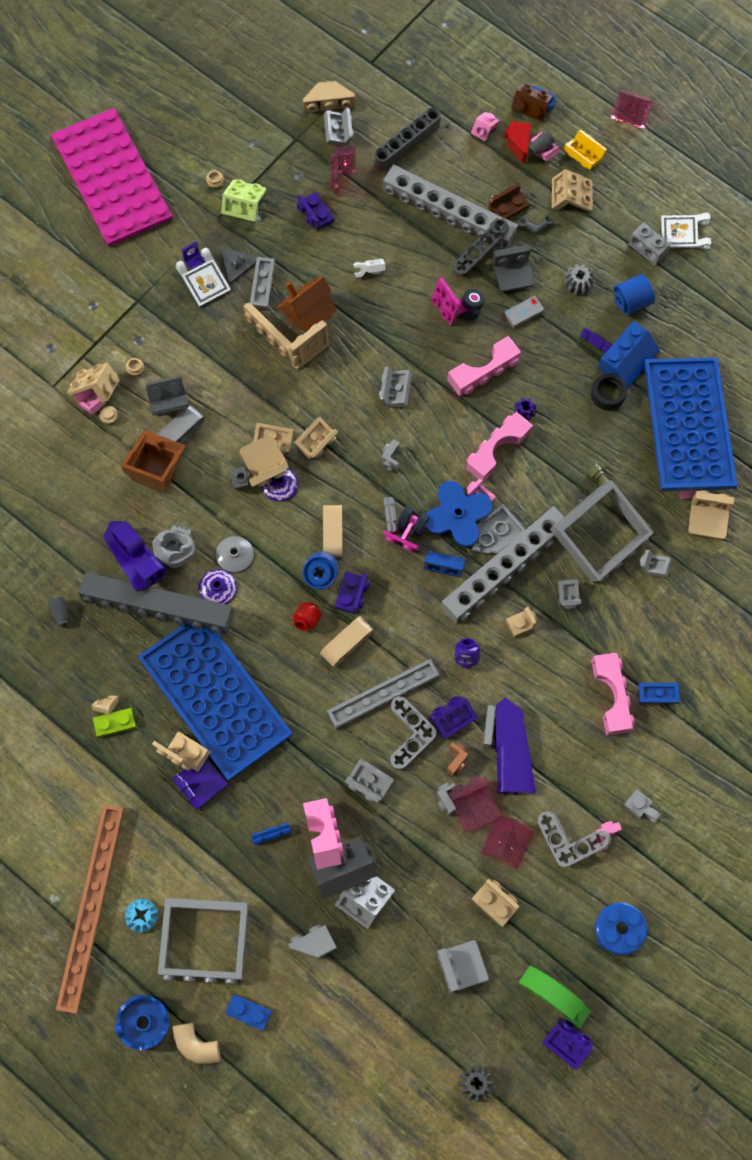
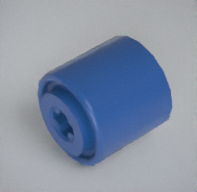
[614,274,655,315]
[302,551,339,590]

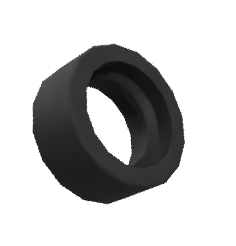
[591,373,627,411]

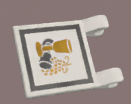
[661,213,711,250]
[176,248,231,307]

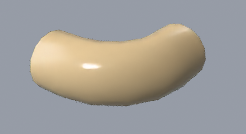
[172,1023,221,1064]

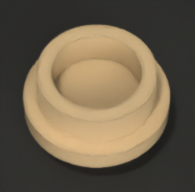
[206,170,224,188]
[126,358,144,376]
[99,406,118,424]

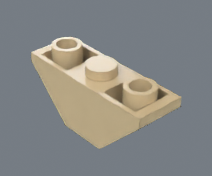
[303,81,355,112]

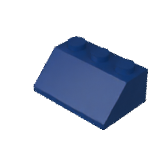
[598,321,660,389]

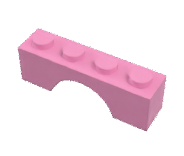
[447,336,521,397]
[466,412,533,483]
[591,653,635,736]
[303,798,344,869]

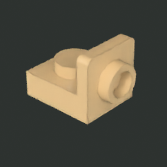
[506,607,538,638]

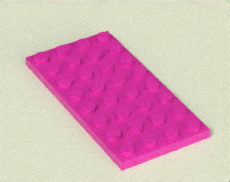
[51,108,173,247]

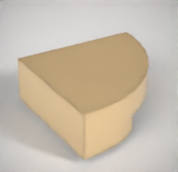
[91,696,119,715]

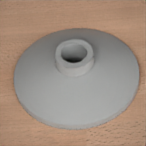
[216,536,254,573]

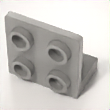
[335,876,395,929]
[436,940,489,993]

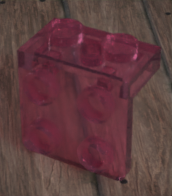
[331,146,356,196]
[449,776,501,832]

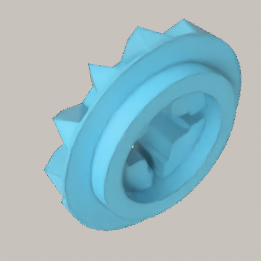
[124,899,158,932]

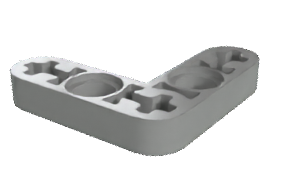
[390,697,436,771]
[538,811,611,867]

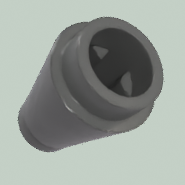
[528,130,555,155]
[48,597,69,627]

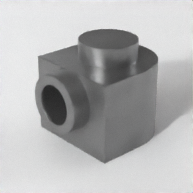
[230,467,251,489]

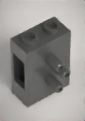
[307,836,378,899]

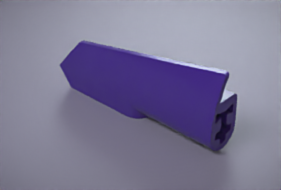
[103,521,167,591]
[495,698,536,795]

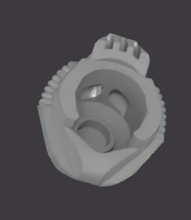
[152,525,195,569]

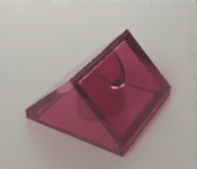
[611,89,655,128]
[481,815,533,869]

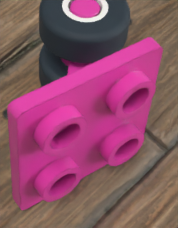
[432,277,485,325]
[383,506,430,553]

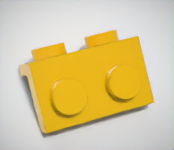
[563,130,607,170]

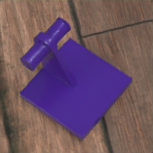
[172,759,228,810]

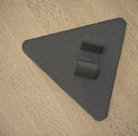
[221,248,257,283]

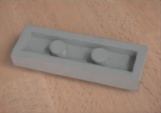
[250,257,275,310]

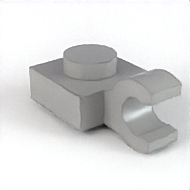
[624,790,661,823]

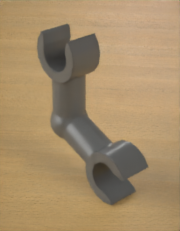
[517,214,555,234]

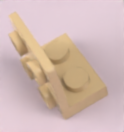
[552,169,593,212]
[152,731,211,772]

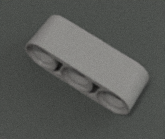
[158,405,205,444]

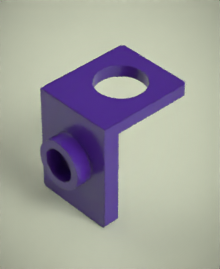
[181,241,206,270]

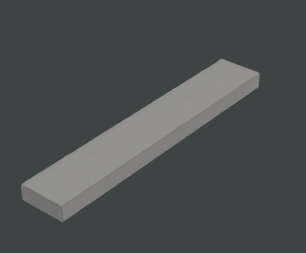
[327,659,440,729]

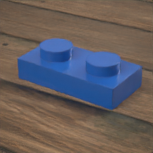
[638,683,680,704]
[225,994,272,1031]

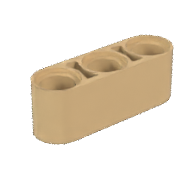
[323,505,342,558]
[320,616,374,668]

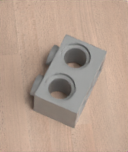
[628,222,671,266]

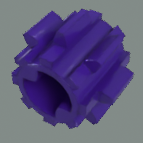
[514,398,537,422]

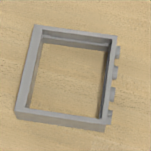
[550,480,653,582]
[158,898,249,984]

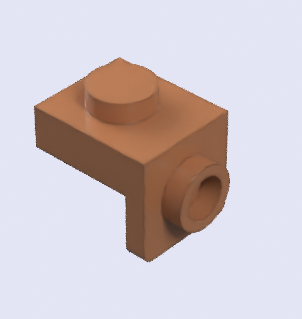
[447,743,468,777]

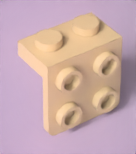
[67,363,120,403]
[240,434,289,487]
[688,490,734,540]

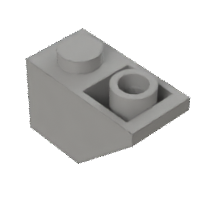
[288,924,337,959]

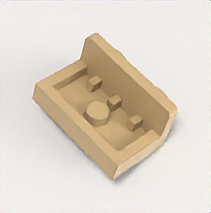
[293,417,338,459]
[252,422,294,455]

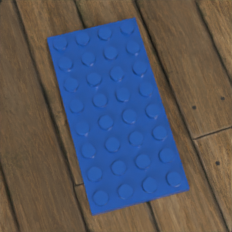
[644,357,738,492]
[138,624,293,782]

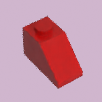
[504,121,531,163]

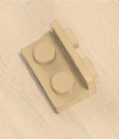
[471,879,519,927]

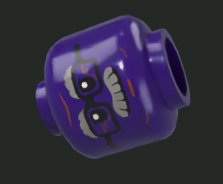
[454,638,480,669]

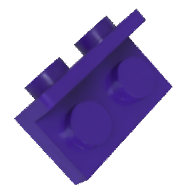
[297,192,334,231]
[335,571,370,615]
[429,696,478,739]
[542,1018,593,1070]

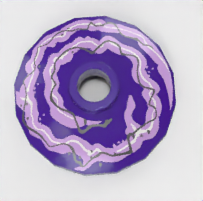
[262,468,299,501]
[198,569,237,604]

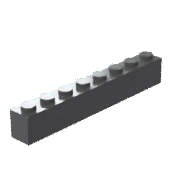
[78,572,235,635]

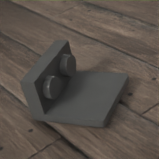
[492,244,535,292]
[145,375,189,416]

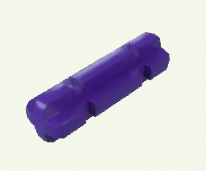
[580,328,612,353]

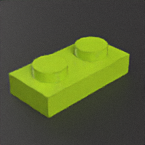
[93,708,136,738]

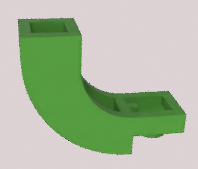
[518,966,591,1029]

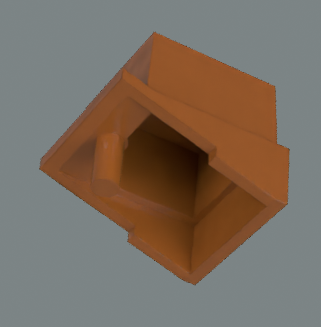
[275,276,337,331]
[121,430,186,493]

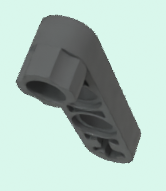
[454,218,509,276]

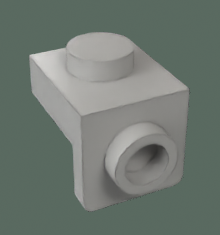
[381,439,400,472]
[640,550,672,578]
[558,579,582,608]
[436,782,456,816]

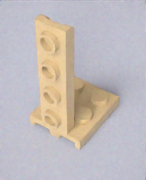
[243,303,330,370]

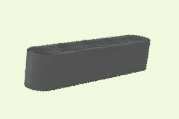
[374,107,441,171]

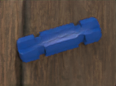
[252,823,291,845]

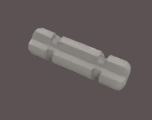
[384,497,398,534]

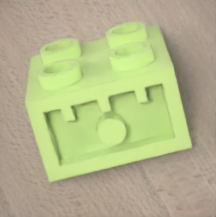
[221,180,266,222]

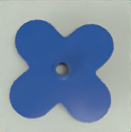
[426,481,492,547]

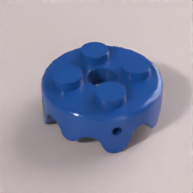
[594,902,647,956]
[115,995,170,1050]

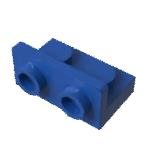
[424,551,465,577]

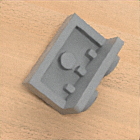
[324,108,354,147]
[379,367,412,408]
[345,758,394,803]

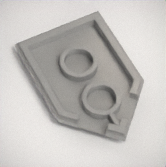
[472,504,526,554]

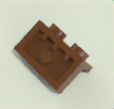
[488,183,530,220]

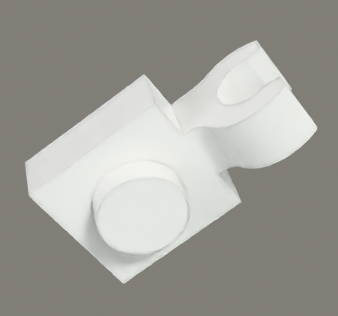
[353,259,386,278]

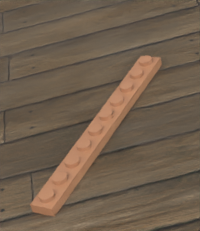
[56,804,124,1014]

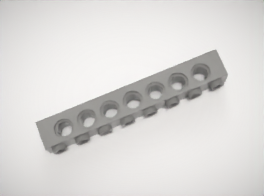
[383,165,518,249]
[441,506,568,624]

